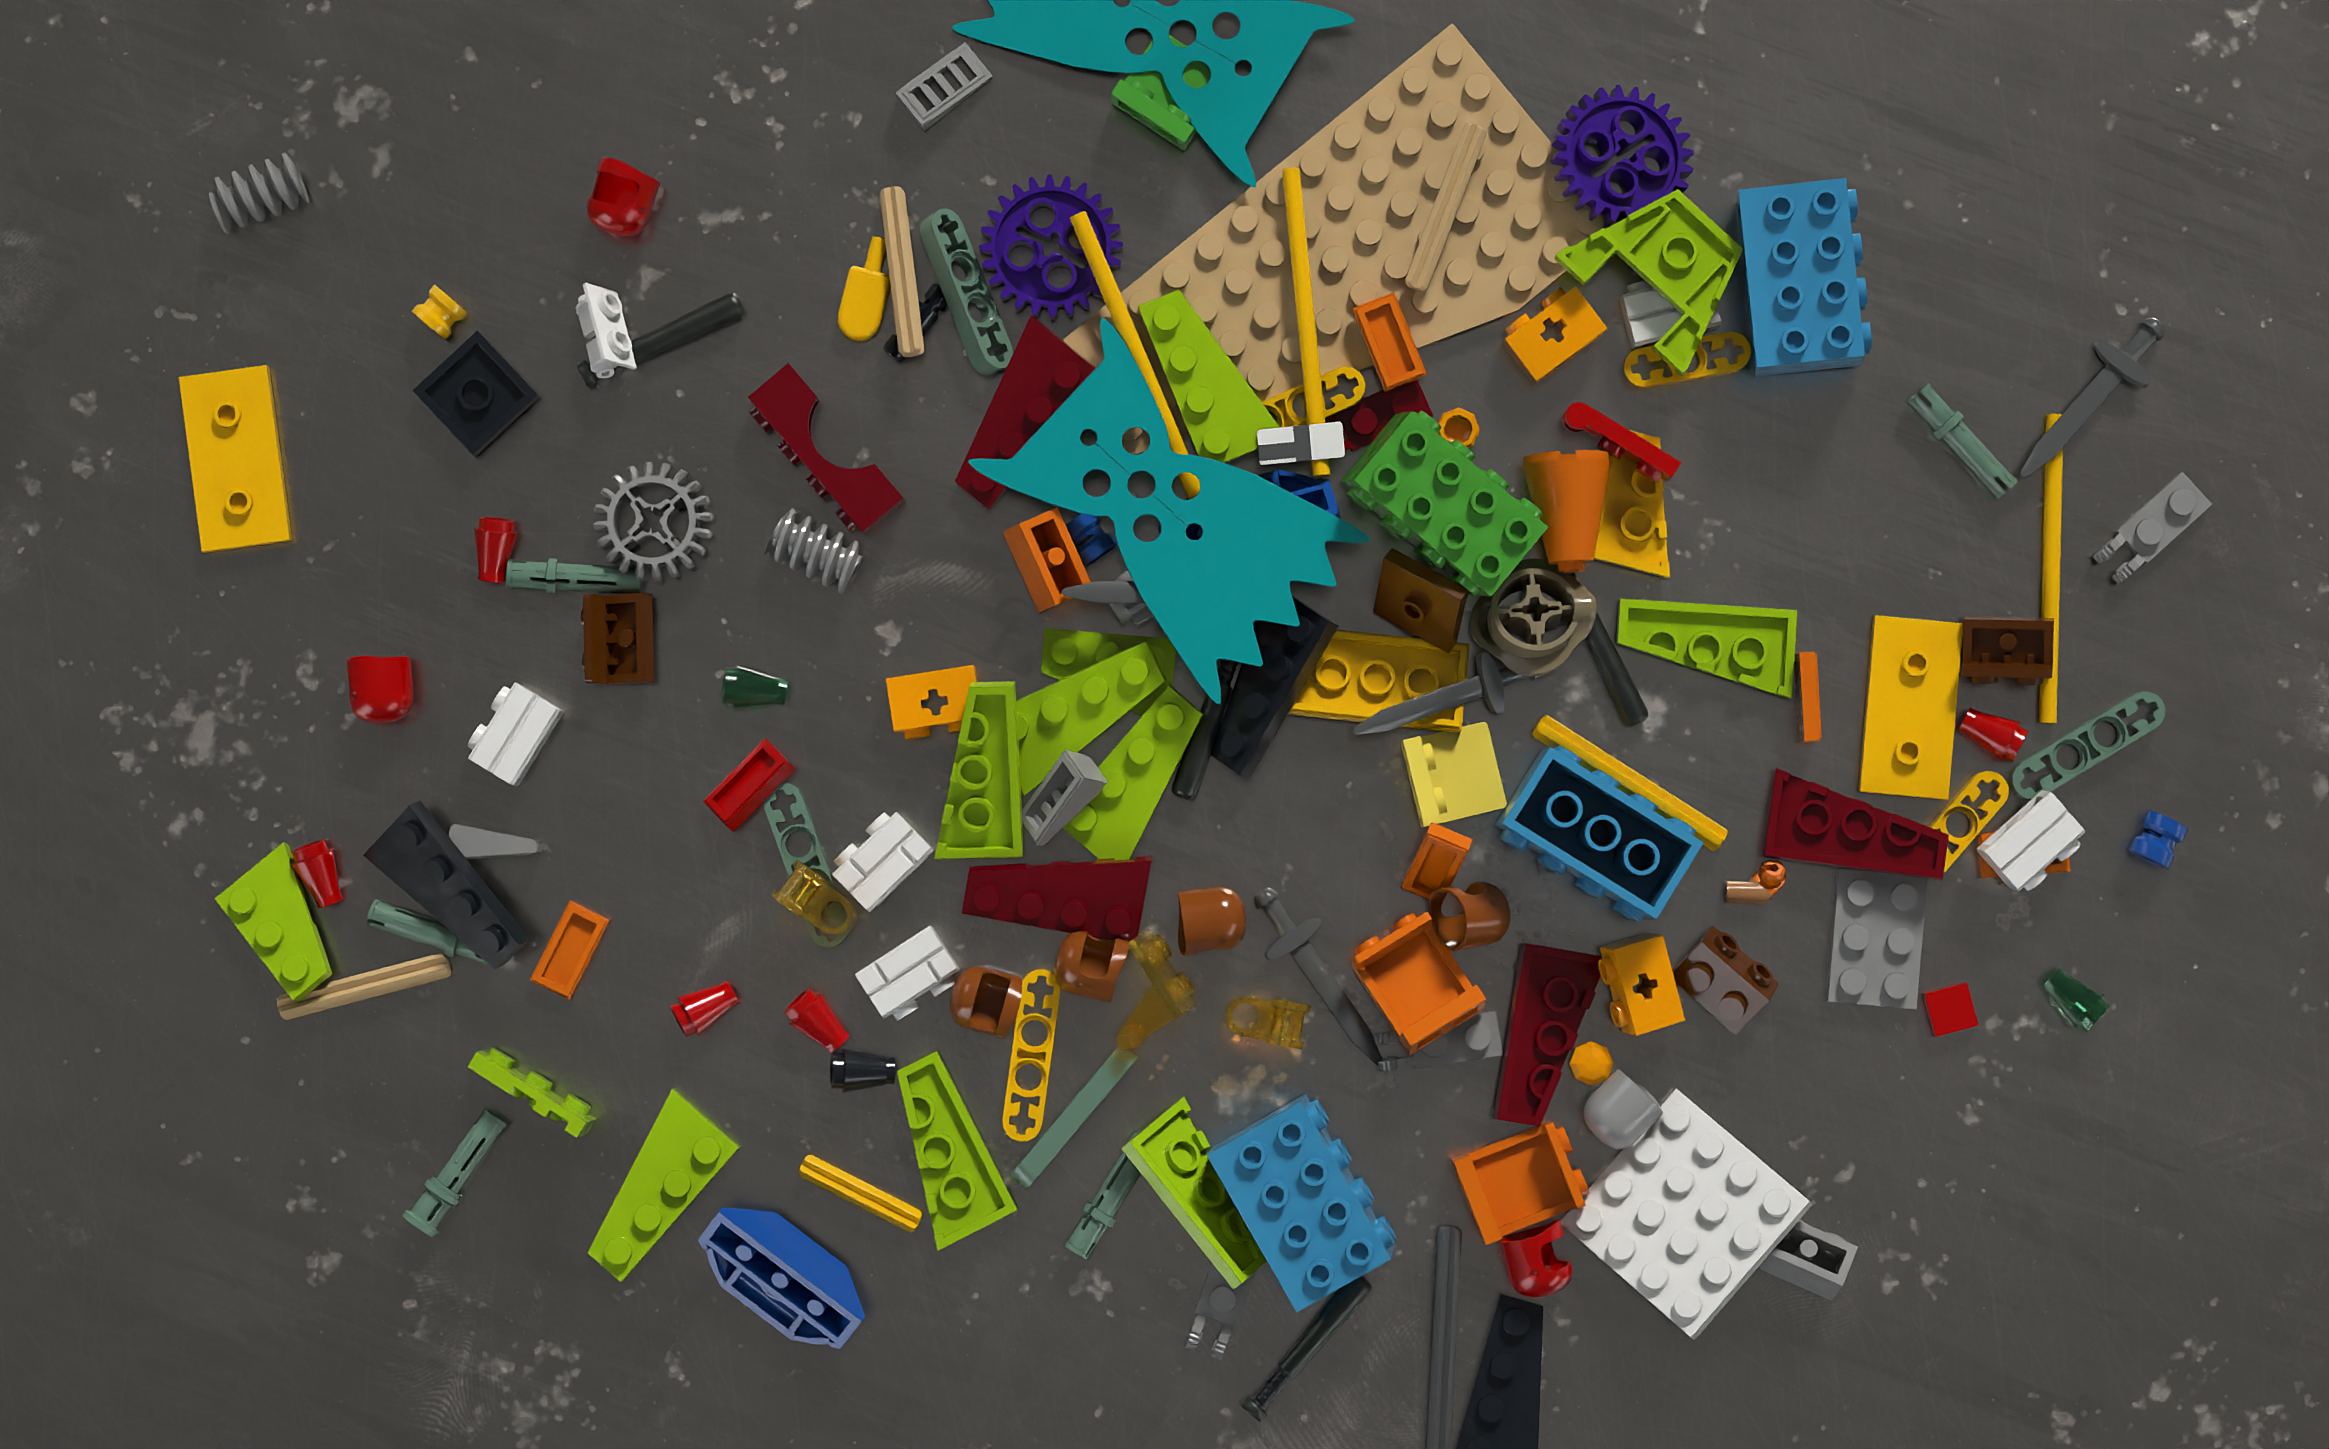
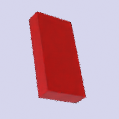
[703,738,796,832]

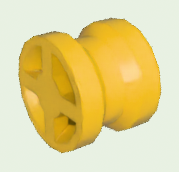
[412,284,468,340]

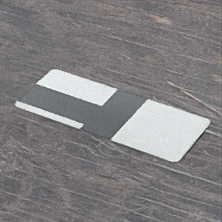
[1257,422,1345,465]

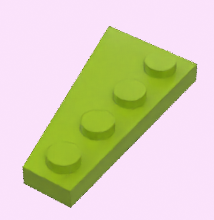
[1138,289,1280,463]
[1616,598,1797,699]
[1016,640,1166,796]
[934,681,1024,859]
[1063,685,1203,860]
[897,1051,1018,1251]
[587,1088,740,1282]
[1121,1097,1267,1289]

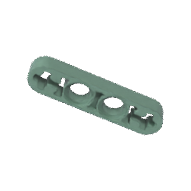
[919,208,1013,376]
[2009,691,2166,800]
[763,782,850,948]
[1010,1042,1139,1190]

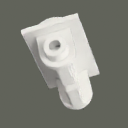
[575,283,637,378]

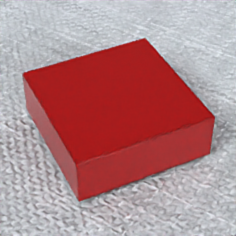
[1922,982,1979,1037]

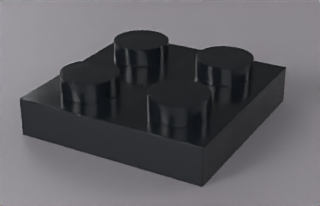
[412,330,540,457]

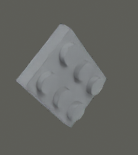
[1826,869,1927,1009]

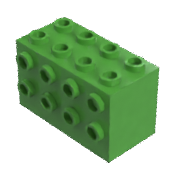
[1340,411,1548,597]

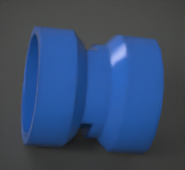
[1066,514,1118,568]
[2128,810,2188,870]

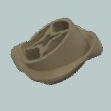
[1469,558,1597,676]

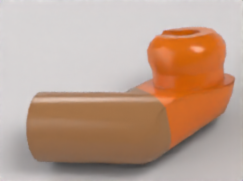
[1725,860,1786,904]

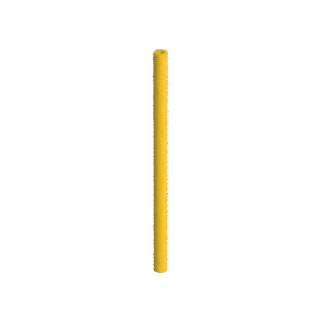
[1282,167,1331,477]
[1069,211,1200,499]
[2039,414,2063,724]

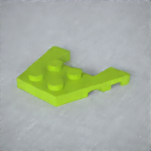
[1555,189,1743,377]

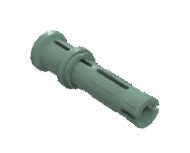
[402,1108,508,1238]

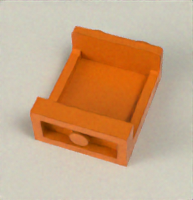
[1352,912,1486,1056]
[1451,1120,1589,1245]

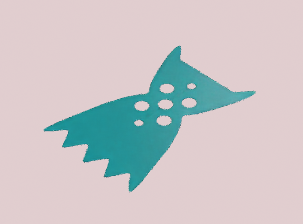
[952,0,1355,187]
[968,318,1370,704]

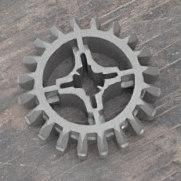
[593,462,714,582]

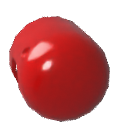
[586,157,660,236]
[346,656,414,723]
[1500,1219,1573,1297]

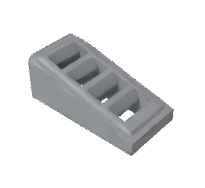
[895,42,993,132]
[1022,750,1107,846]
[448,824,544,859]

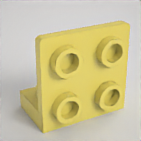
[1400,722,1507,828]

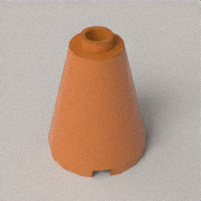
[1522,450,1611,573]

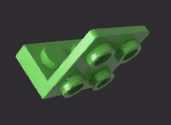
[1111,35,1211,151]

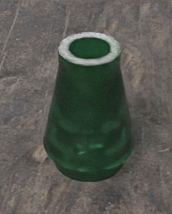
[722,665,787,709]
[2042,968,2110,1032]

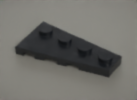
[1211,595,1339,779]
[363,801,530,969]
[1454,1293,1543,1449]

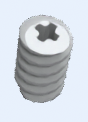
[209,152,310,234]
[764,508,864,595]

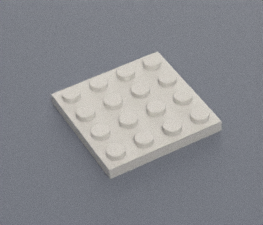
[1561,1089,1812,1340]

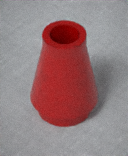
[474,517,518,583]
[1958,707,2029,763]
[291,839,343,908]
[670,980,739,1037]
[784,988,849,1054]

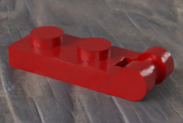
[1562,402,1681,483]

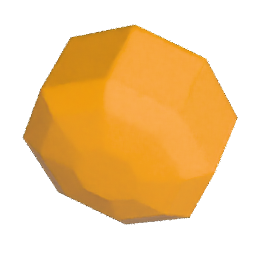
[1438,407,1480,449]
[1568,1041,1614,1086]

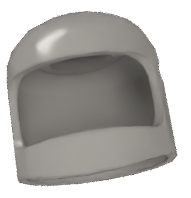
[1583,1069,1664,1149]

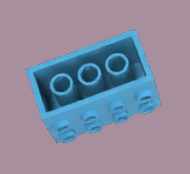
[1736,178,1872,377]
[1494,745,1704,922]
[1207,1094,1397,1313]

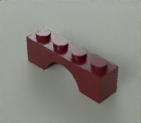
[748,363,906,536]

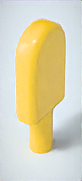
[837,236,891,342]

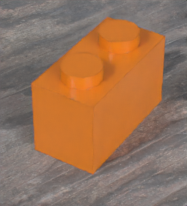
[1003,507,1091,613]

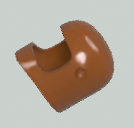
[1429,882,1511,952]
[1178,886,1246,956]
[1054,931,1130,1003]
[950,966,1022,1040]

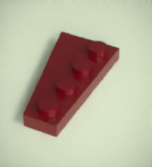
[954,316,1096,510]
[1764,768,1949,881]
[962,856,1152,945]
[1493,943,1602,1126]

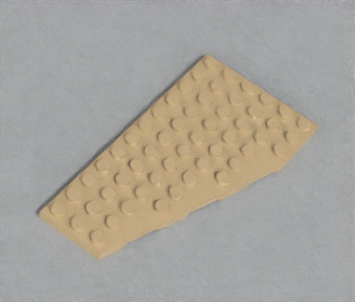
[1063,23,1617,455]

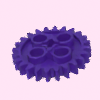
[1550,85,1694,227]
[979,174,1123,320]

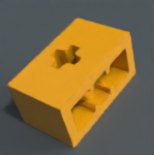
[1501,286,1608,386]
[886,665,978,740]
[1598,932,1685,1036]

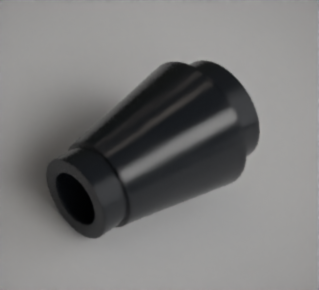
[830,1049,895,1093]

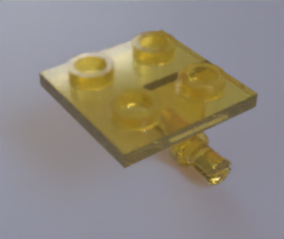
[1117,929,1197,1049]

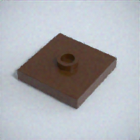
[1373,548,1468,653]

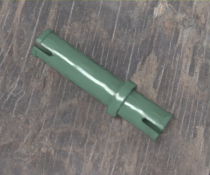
[1907,383,2018,500]
[506,558,642,594]
[366,899,492,967]
[1064,1132,1141,1261]

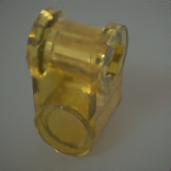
[770,859,857,936]
[1223,995,1311,1049]

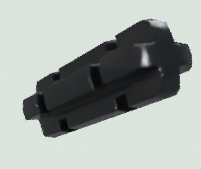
[884,283,948,362]

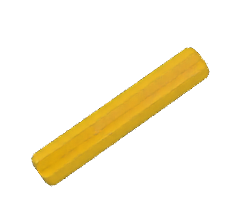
[798,1155,923,1233]

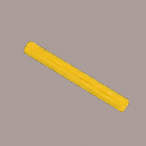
[1532,715,1728,851]

